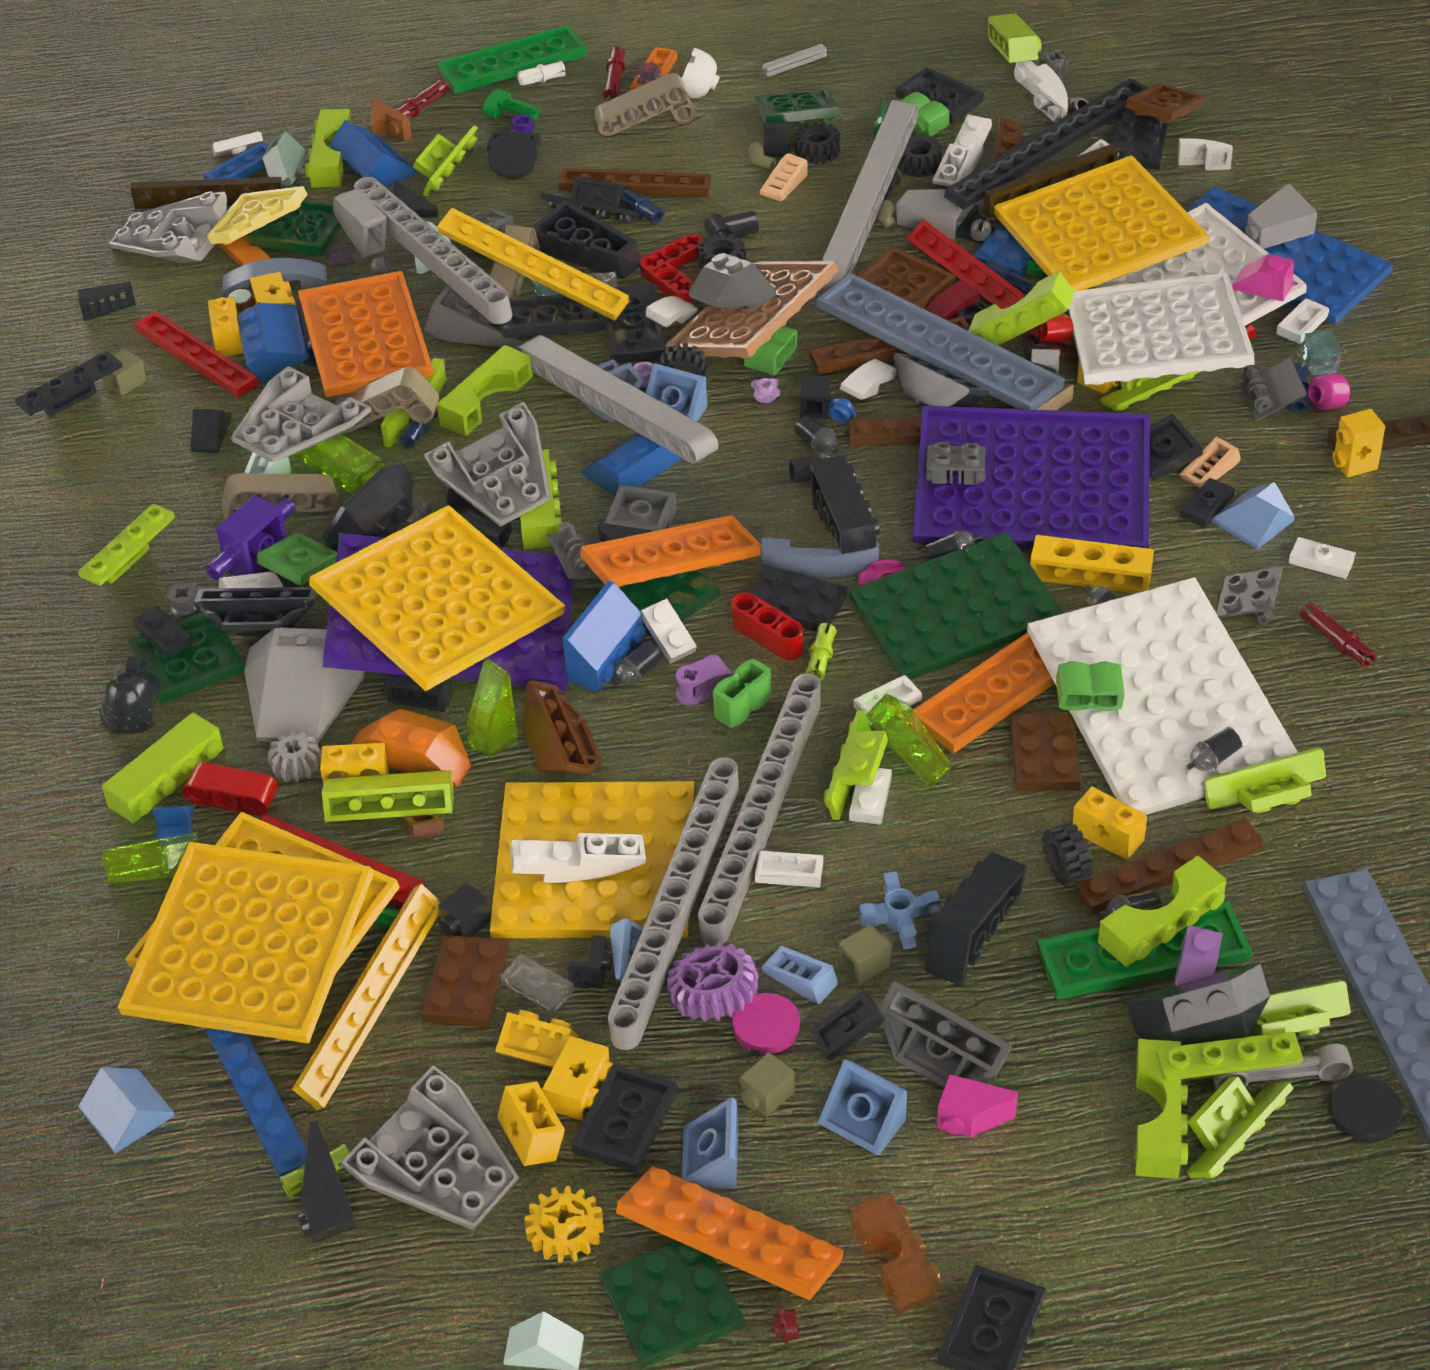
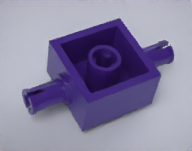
[205,496,296,580]

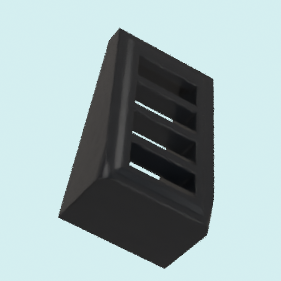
[78,281,136,321]
[384,676,452,712]

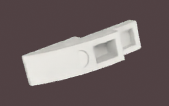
[1014,61,1068,123]
[933,115,992,187]
[510,833,646,883]

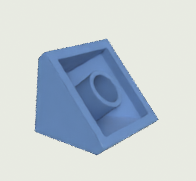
[1211,482,1294,550]

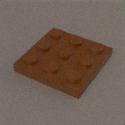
[856,246,955,309]

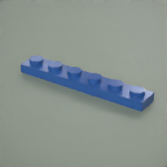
[205,1028,307,1177]

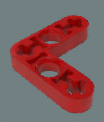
[640,234,704,303]

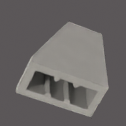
[1245,184,1317,249]
[333,189,387,258]
[894,189,974,240]

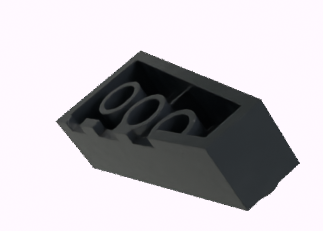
[530,200,641,279]
[810,455,880,554]
[925,852,1027,986]

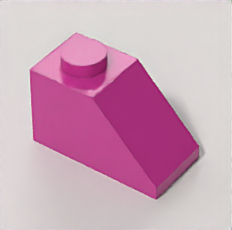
[1232,254,1294,302]
[937,1074,1018,1137]

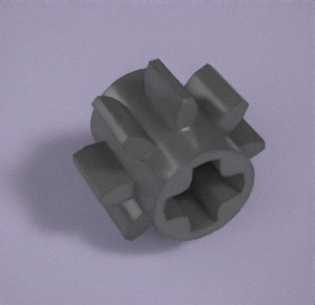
[1040,51,1069,80]

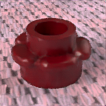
[773,1306,799,1344]

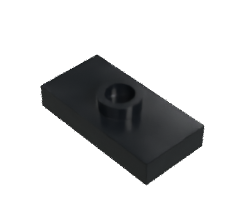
[1180,478,1235,528]

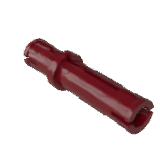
[603,46,625,101]
[397,79,450,119]
[1300,602,1377,669]

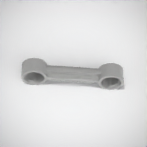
[1212,1044,1353,1090]

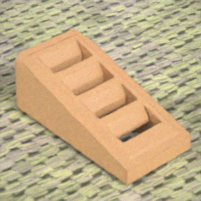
[760,153,808,202]
[1179,436,1241,489]

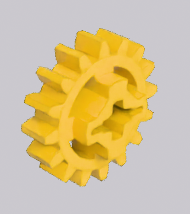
[524,1186,604,1263]

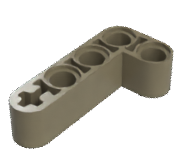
[594,73,696,136]
[490,225,540,298]
[335,367,439,433]
[221,473,340,520]

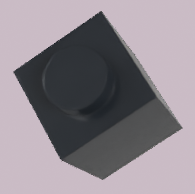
[800,375,830,419]
[438,882,491,937]

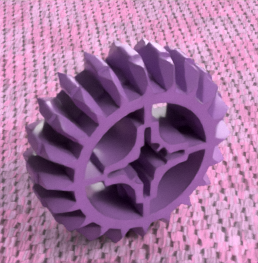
[667,942,759,1023]

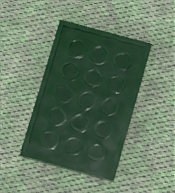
[849,532,1064,680]

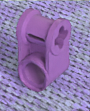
[676,655,734,706]

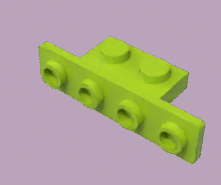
[413,125,478,197]
[1101,371,1202,411]
[78,504,175,586]
[824,710,888,820]
[1204,747,1326,813]
[1251,980,1351,1036]
[1157,1032,1303,1081]
[1187,1077,1293,1179]

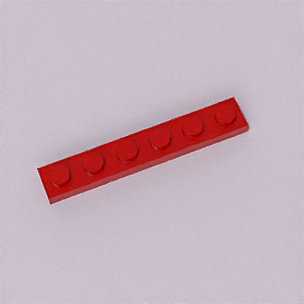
[906,219,1025,309]
[135,311,259,398]
[259,814,424,909]

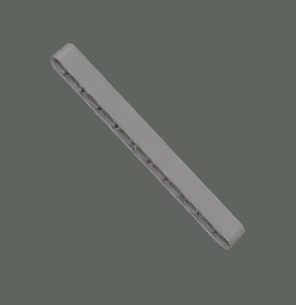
[815,100,918,298]
[354,177,512,324]
[516,335,718,464]
[698,673,821,947]
[608,757,739,1050]

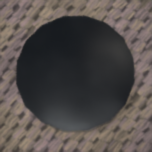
[488,131,538,179]
[1330,1077,1403,1142]

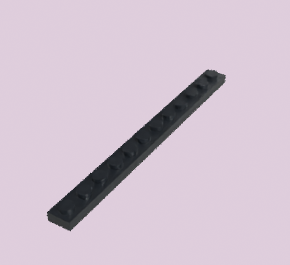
[944,78,1148,210]

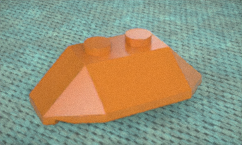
[351,708,471,788]

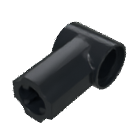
[704,211,759,239]
[458,503,512,547]

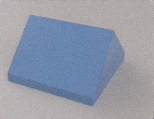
[646,363,707,422]
[818,1059,907,1155]
[78,1067,175,1154]
[681,1097,738,1189]

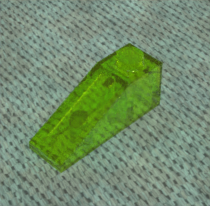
[467,659,518,758]
[866,693,952,787]
[101,832,200,883]

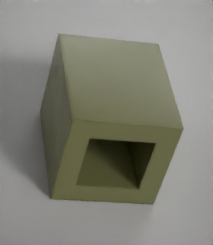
[103,349,147,396]
[838,924,892,985]
[740,1052,795,1117]

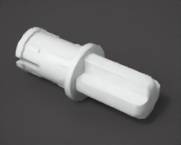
[517,61,565,85]

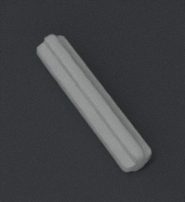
[762,44,827,78]

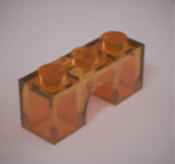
[851,1193,941,1315]

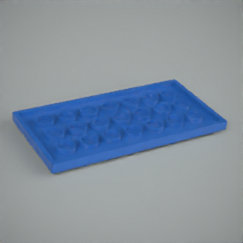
[1186,187,1393,325]

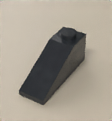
[1022,334,1060,375]
[297,1120,355,1244]

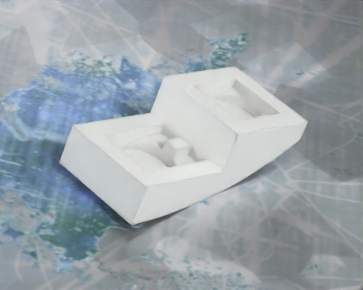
[1177,138,1233,170]
[645,296,698,328]
[840,359,897,400]

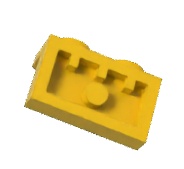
[495,1010,578,1069]

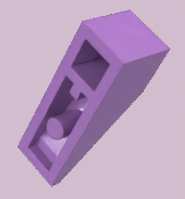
[1173,925,1223,986]

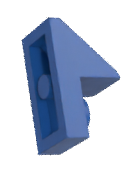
[153,805,194,859]

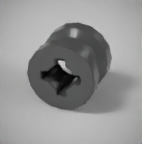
[167,582,199,619]

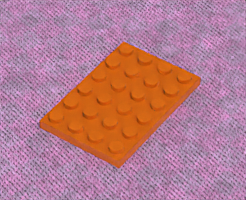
[298,271,434,398]

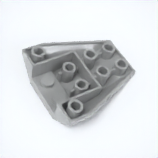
[109,191,227,263]
[231,366,371,463]
[424,402,551,527]
[244,628,365,744]
[340,1065,519,1230]

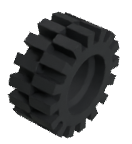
[795,122,840,164]
[897,134,942,177]
[698,234,746,270]
[659,343,709,379]
[1042,822,1093,886]

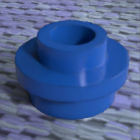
[828,398,856,423]

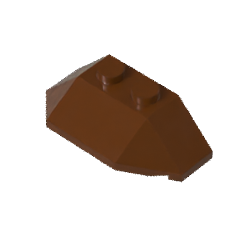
[522,680,603,775]

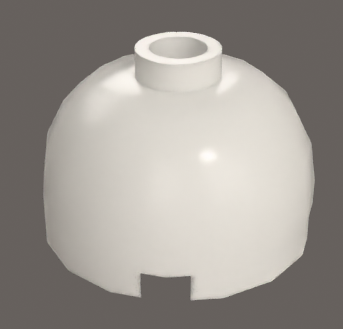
[682,48,720,98]

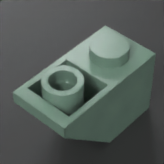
[262,131,307,188]

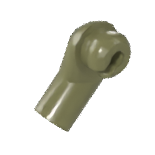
[748,142,776,171]
[877,199,895,228]

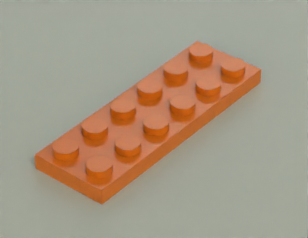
[580,515,761,587]
[910,632,1055,754]
[616,1166,844,1300]

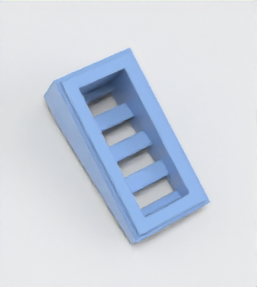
[610,918,644,982]
[761,945,838,1004]

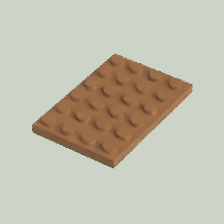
[664,261,839,359]

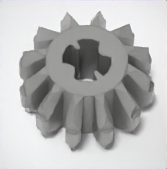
[268,731,321,783]

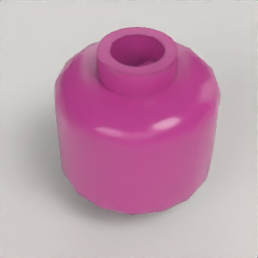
[1307,373,1350,411]

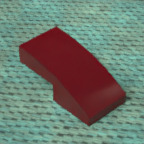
[924,280,979,320]

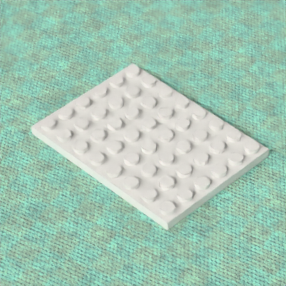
[1027,577,1298,815]

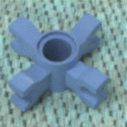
[859,872,940,950]

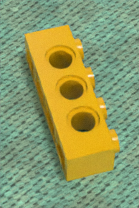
[1030,535,1154,593]

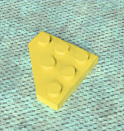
[207,186,307,245]

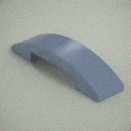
[223,258,327,296]
[761,538,879,578]

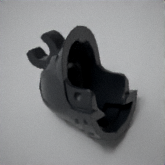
[99,656,161,734]

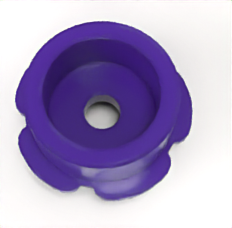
[510,115,535,133]

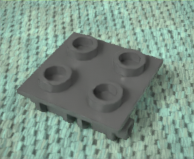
[1240,358,1307,421]
[927,442,985,485]
[547,522,601,579]
[1216,567,1283,625]

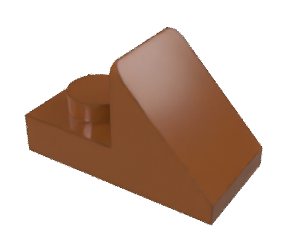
[370,99,412,142]

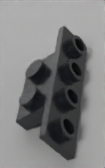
[540,176,643,223]
[14,351,123,417]

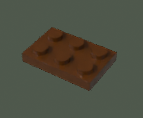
[1126,83,1204,123]
[1010,712,1081,791]
[421,934,510,1028]

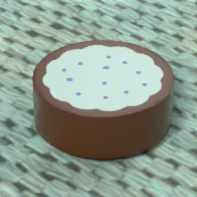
[226,288,254,312]

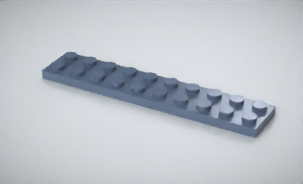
[817,273,1065,410]
[1304,869,1430,1141]

